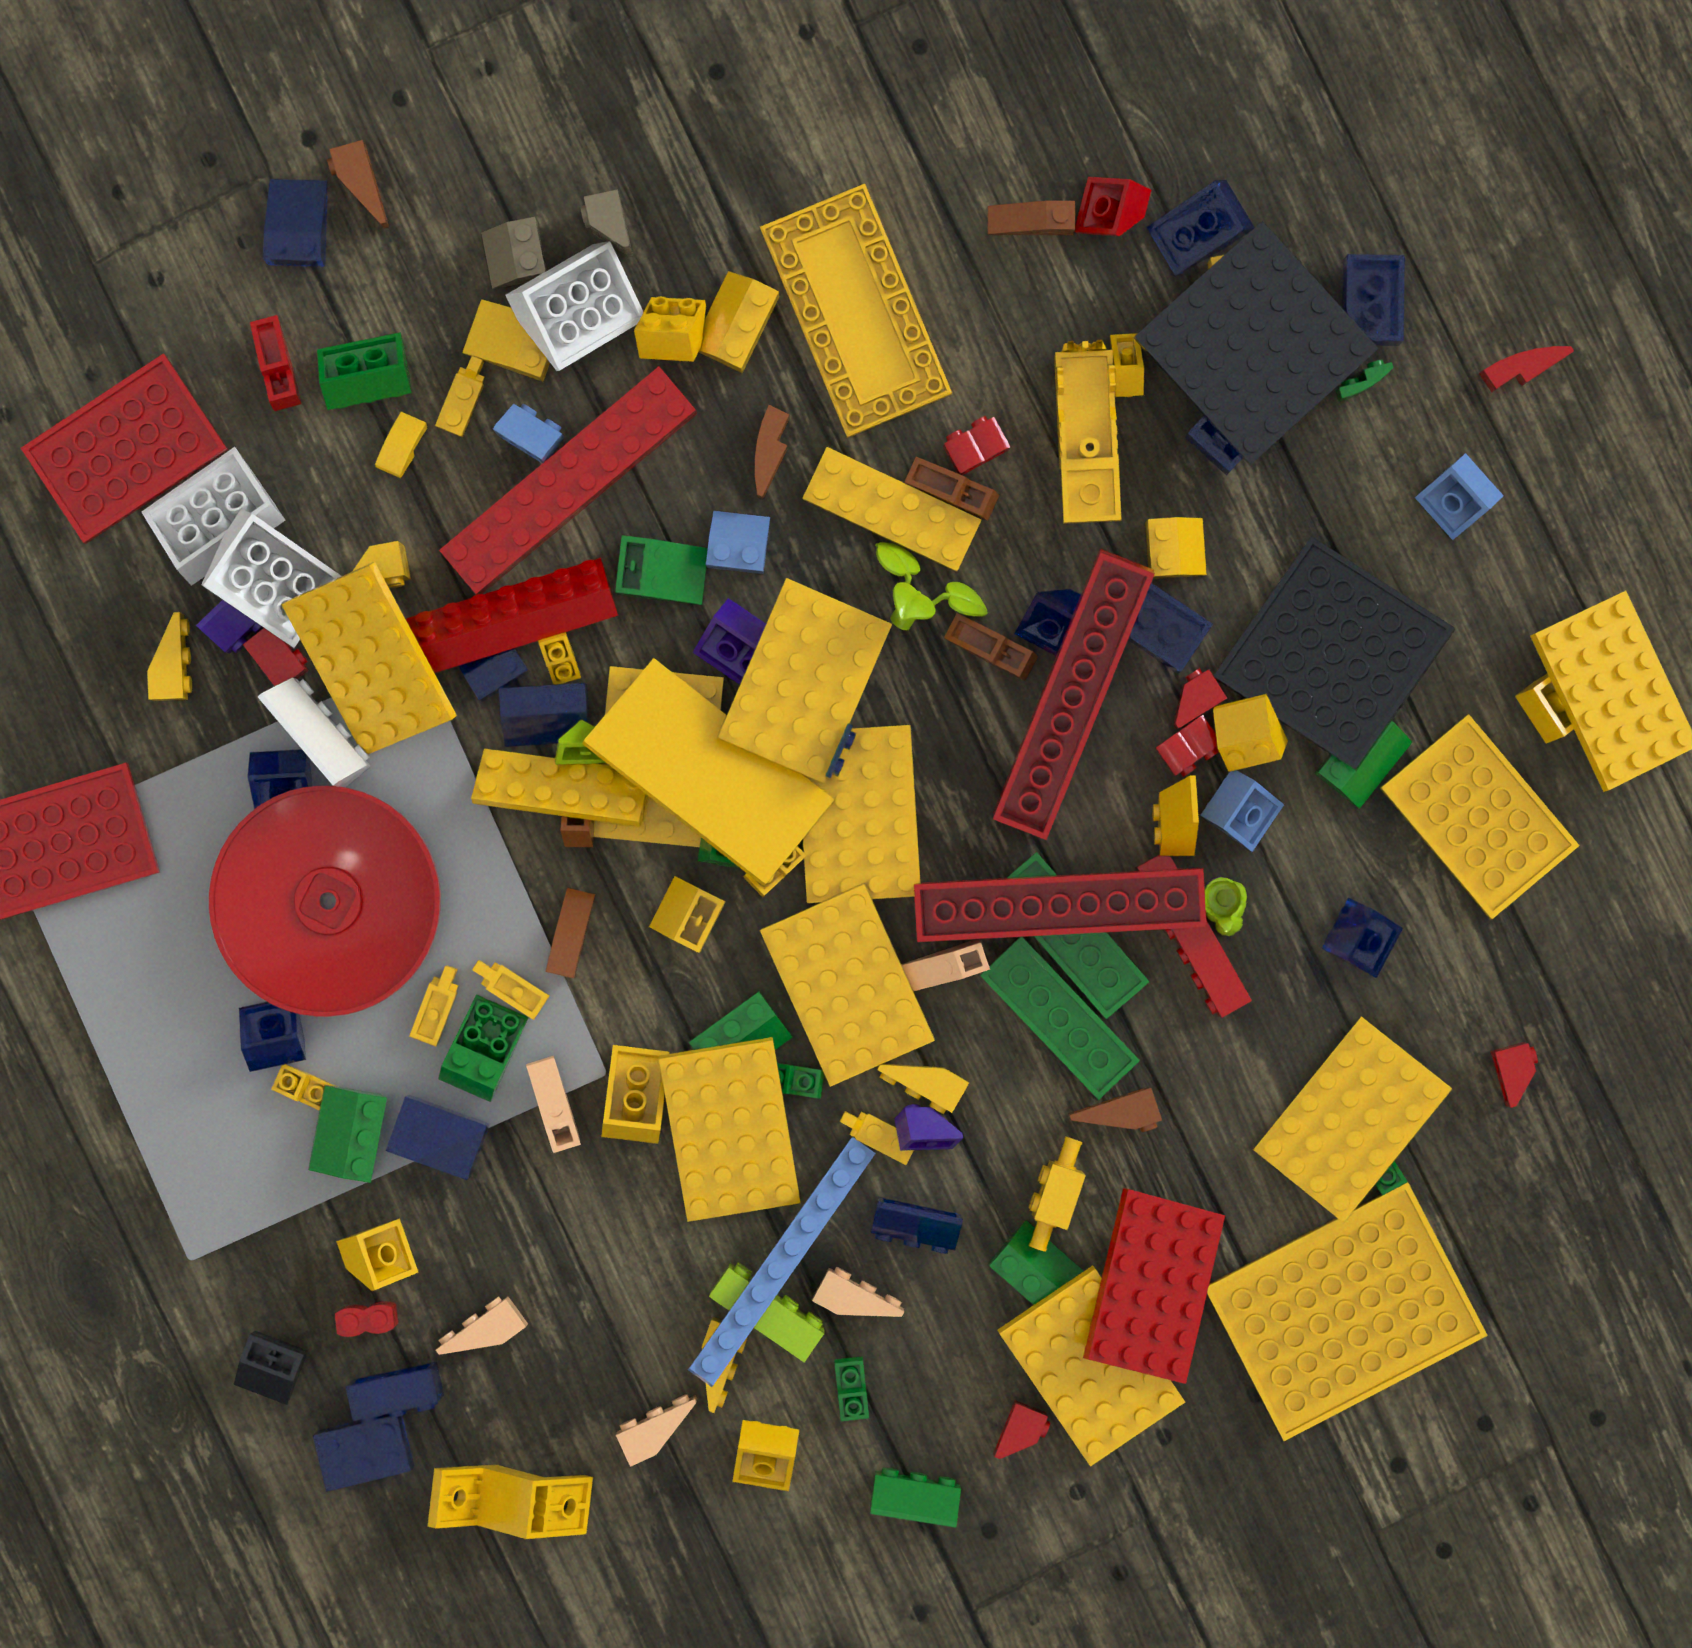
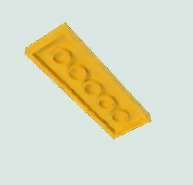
[802,447,981,572]
[471,749,648,827]

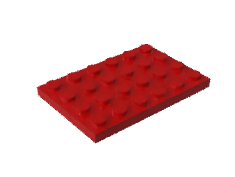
[21,353,228,544]
[0,763,160,920]
[1083,1188,1225,1384]

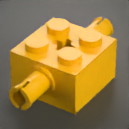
[1029,1136,1086,1252]

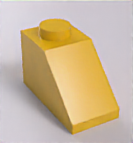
[1110,333,1144,397]

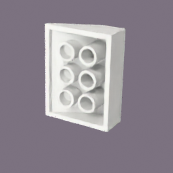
[506,241,643,371]
[141,447,285,586]
[201,509,341,648]
[258,678,371,788]

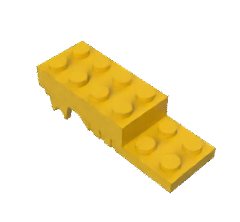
[1054,340,1121,524]

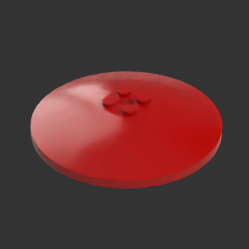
[209,786,441,1017]

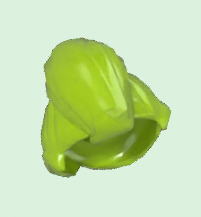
[1205,876,1247,936]

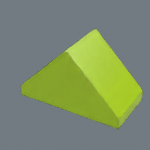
[555,719,606,765]

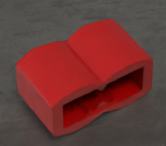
[943,416,1010,475]
[1155,715,1219,777]
[335,1301,398,1337]

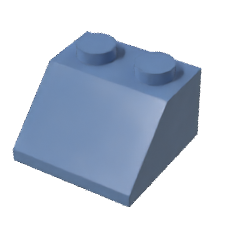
[493,404,564,463]
[1415,453,1503,540]
[706,511,770,574]
[1201,770,1284,852]

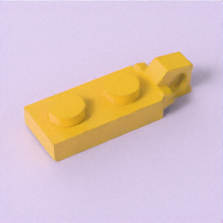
[435,356,485,437]
[472,960,550,1020]
[409,965,459,1047]
[840,1111,914,1165]

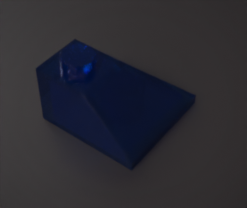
[1014,589,1081,656]

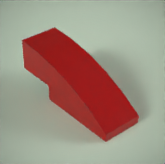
[250,315,302,411]
[1479,346,1574,393]

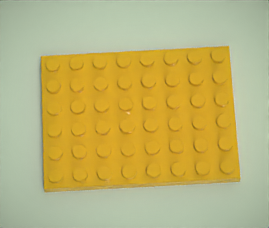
[1207,1182,1488,1441]

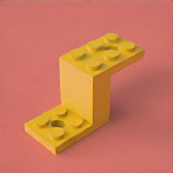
[428,1465,593,1539]

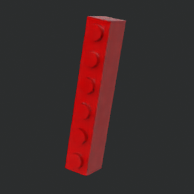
[1135,854,1252,1018]

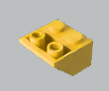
[634,296,706,362]
[352,541,411,588]
[649,876,726,953]

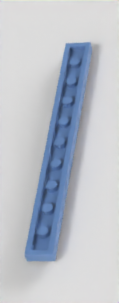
[688,1137,876,1387]

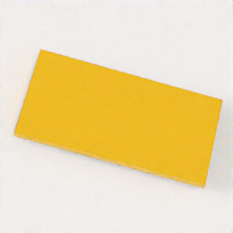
[760,184,952,438]
[582,658,834,886]

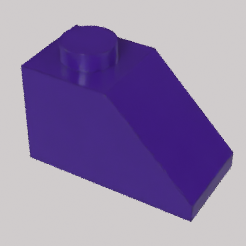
[894,1104,963,1151]

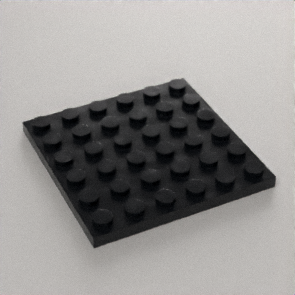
[1134,221,1379,466]
[1214,536,1455,771]

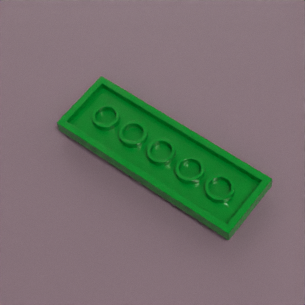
[1007,852,1149,1019]
[980,937,1140,1100]

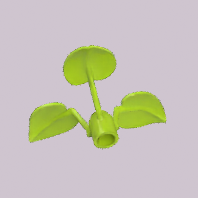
[875,542,988,630]

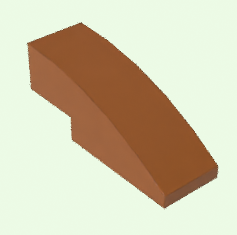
[755,405,790,500]
[905,457,1000,521]
[944,613,1038,681]
[545,888,596,978]

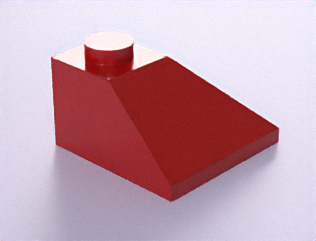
[1074,177,1152,236]

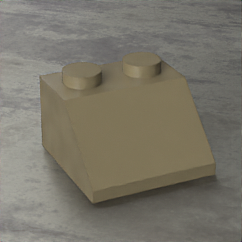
[580,189,633,257]
[481,217,547,289]

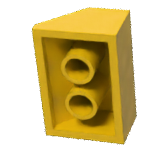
[699,271,780,373]

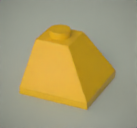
[336,1218,418,1291]

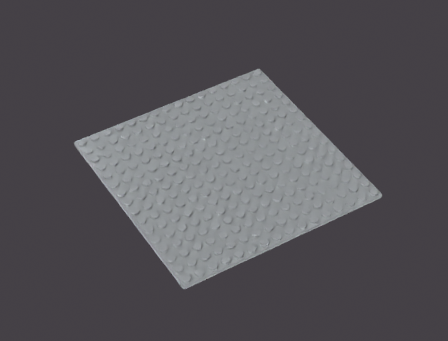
[33,697,606,1260]

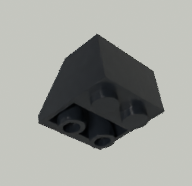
[234,1331,308,1405]

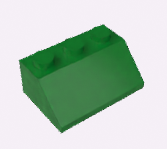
[317,332,412,410]
[1314,721,1412,809]
[689,991,793,1050]
[308,1085,387,1183]
[988,1220,1084,1305]
[870,1467,961,1528]

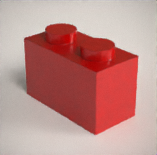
[243,628,309,686]

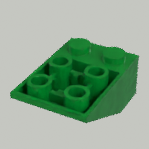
[615,535,708,605]
[438,995,529,1102]

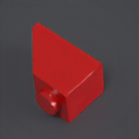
[1173,668,1227,730]
[1490,1042,1538,1108]
[993,1400,1050,1459]

